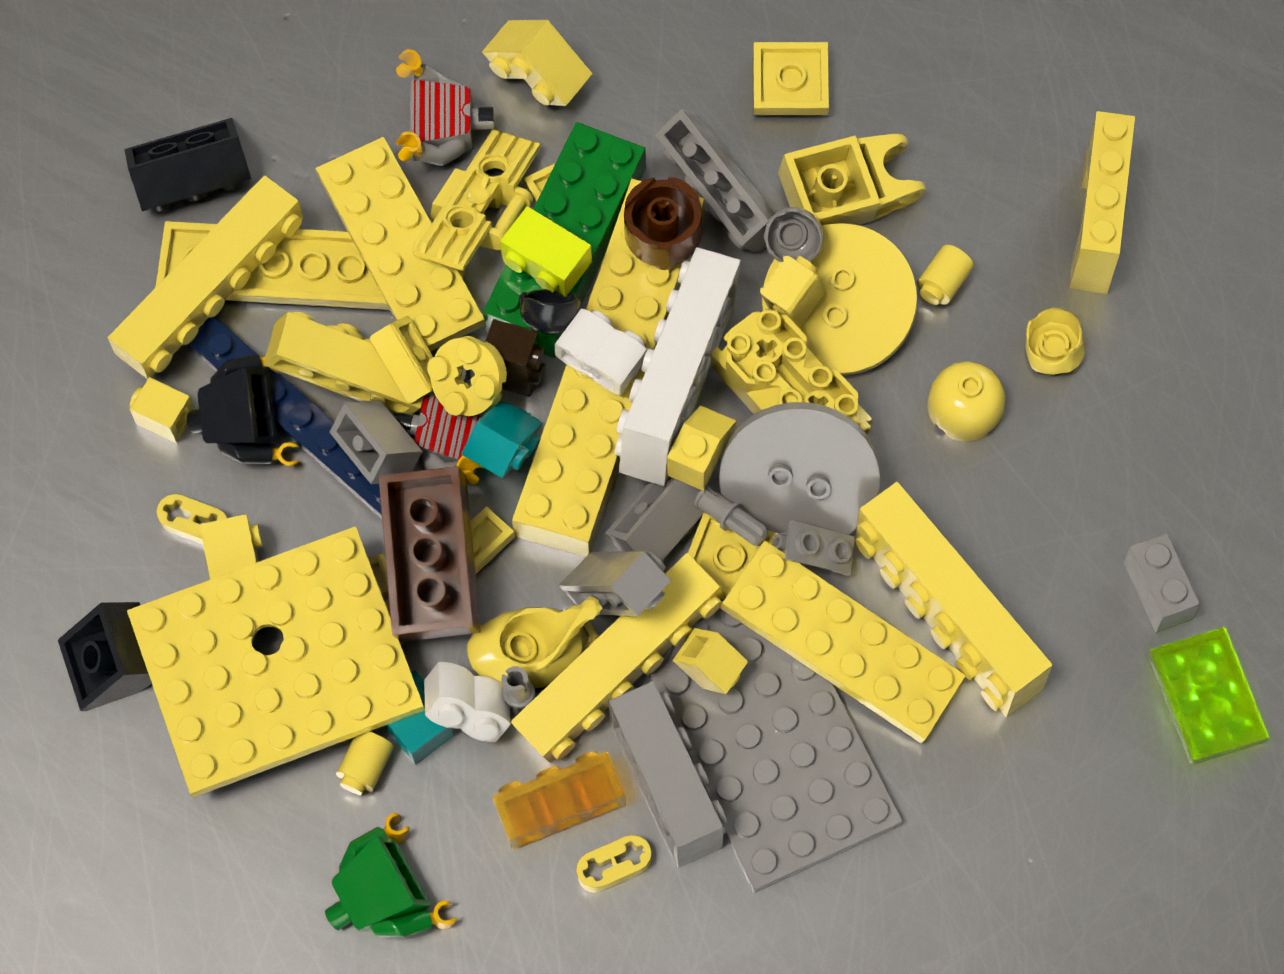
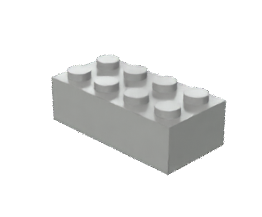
[608,681,727,868]

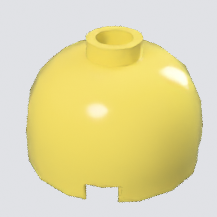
[927,361,1006,442]

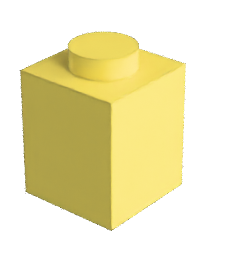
[130,377,195,443]
[673,628,748,694]

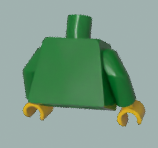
[325,813,457,937]

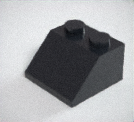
[58,602,152,711]

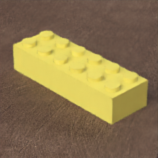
[855,482,1053,717]

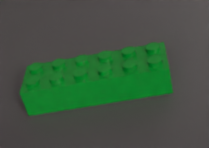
[482,122,646,358]

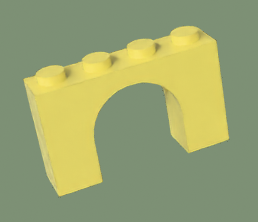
[1069,111,1135,294]

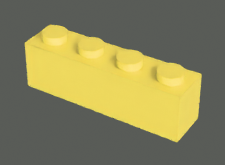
[263,312,423,415]

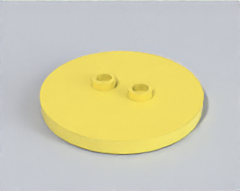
[762,223,917,376]

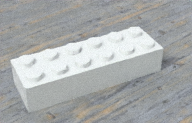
[615,247,741,486]

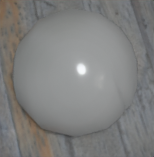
[764,207,824,262]

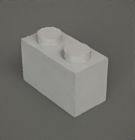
[329,400,423,484]
[1124,533,1200,633]

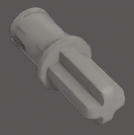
[694,485,769,546]
[502,666,535,716]

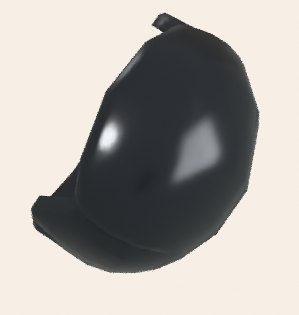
[520,289,580,334]

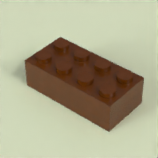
[378,466,481,642]

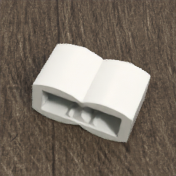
[555,308,647,396]
[424,662,511,742]

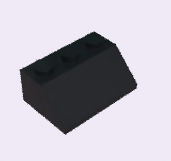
[124,118,252,212]

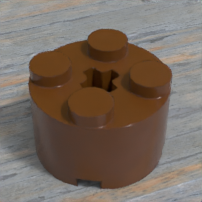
[624,177,702,270]

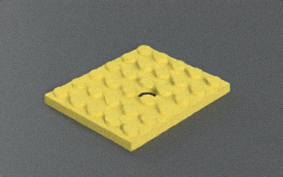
[127,526,425,798]

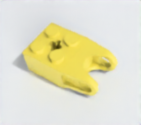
[778,134,926,226]

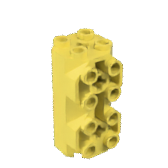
[711,308,873,436]

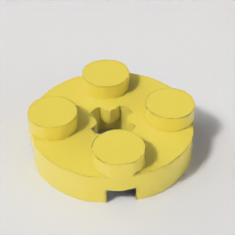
[427,336,507,416]

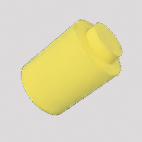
[917,244,974,305]
[336,731,394,795]

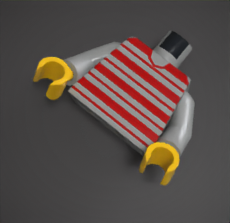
[396,49,495,166]
[396,379,488,485]

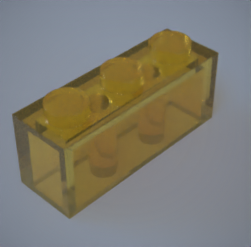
[492,751,626,851]

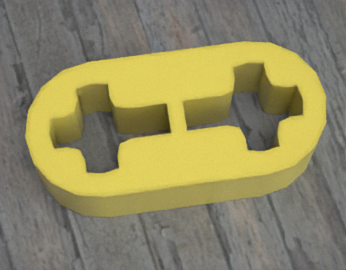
[157,494,227,544]
[576,835,652,893]

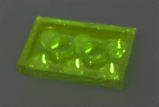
[1147,627,1270,766]

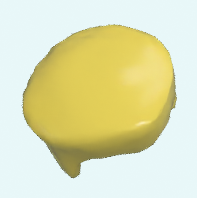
[1025,308,1085,375]

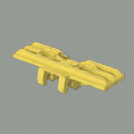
[414,129,540,271]

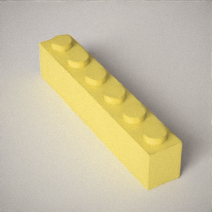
[107,175,303,380]
[511,553,725,763]

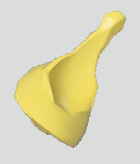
[467,596,603,689]

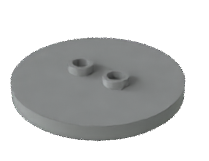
[719,402,880,535]

